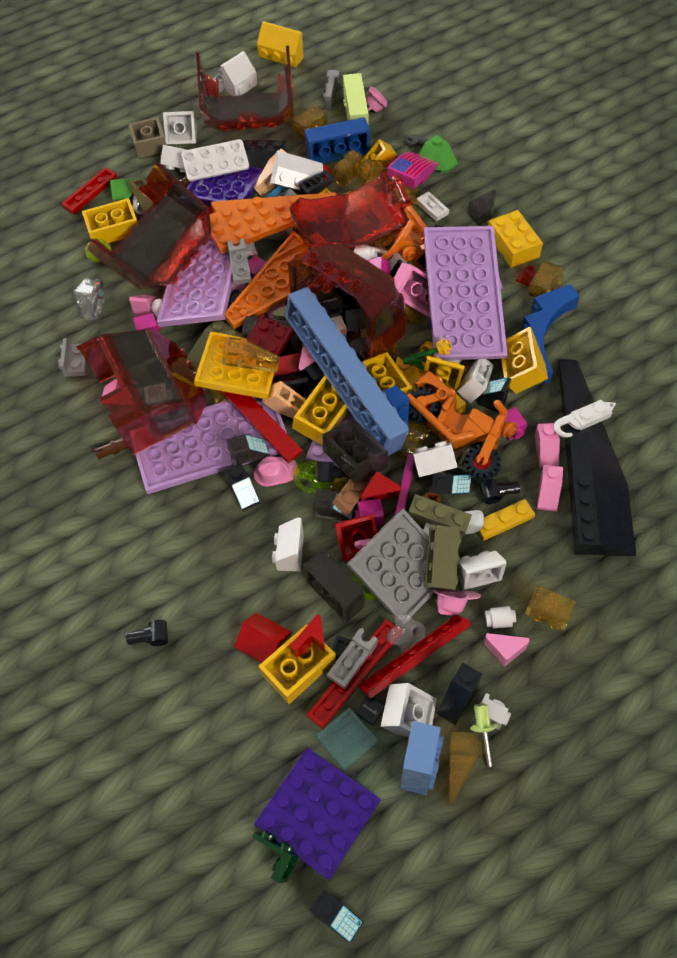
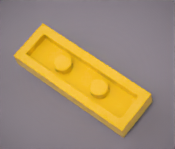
[478,499,535,541]

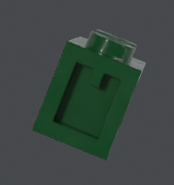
[252,830,299,883]

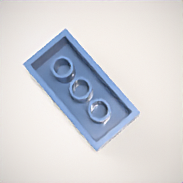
[400,721,444,795]

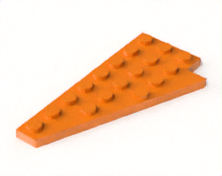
[201,192,343,254]
[224,231,347,329]

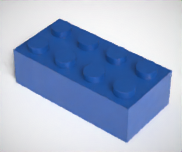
[304,117,370,164]

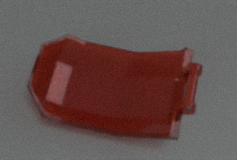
[289,172,412,251]

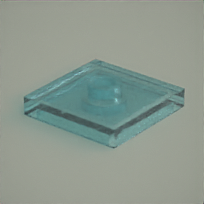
[316,707,378,772]

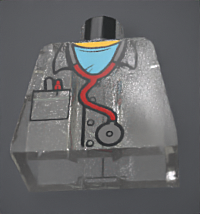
[73,279,105,320]

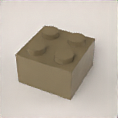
[128,117,166,158]

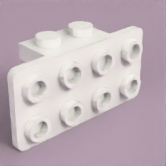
[181,139,249,181]

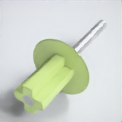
[470,703,498,767]

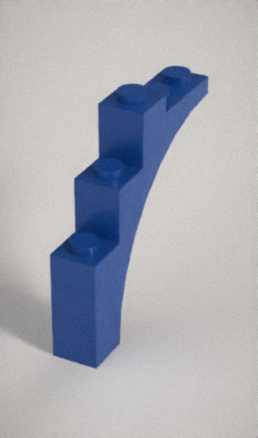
[522,284,580,384]

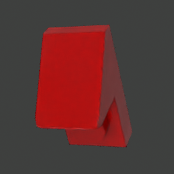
[290,614,325,658]

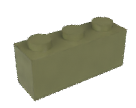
[408,494,472,540]
[425,525,461,591]

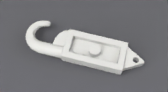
[554,400,616,437]

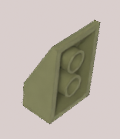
[184,320,244,372]

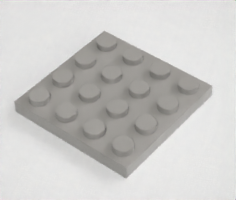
[346,509,435,625]

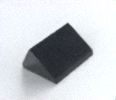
[272,371,309,397]

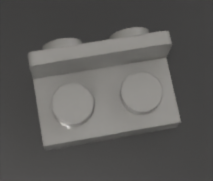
[58,338,89,377]

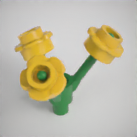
[403,337,452,371]

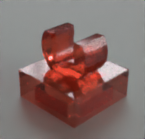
[516,264,539,288]

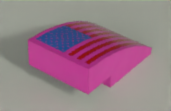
[387,152,439,190]

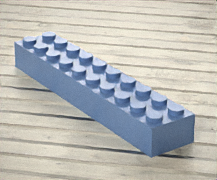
[285,287,409,459]

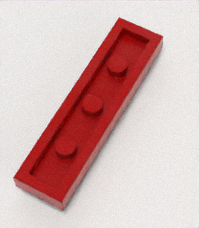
[61,167,118,215]

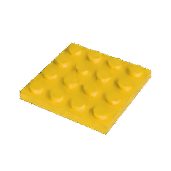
[194,332,278,399]

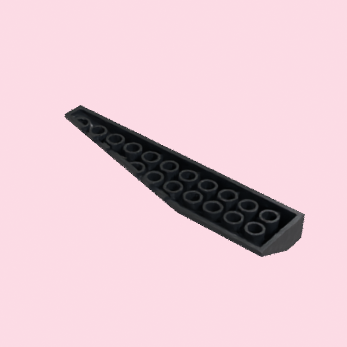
[558,359,636,556]

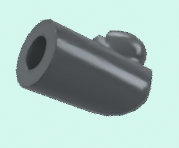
[405,134,428,146]

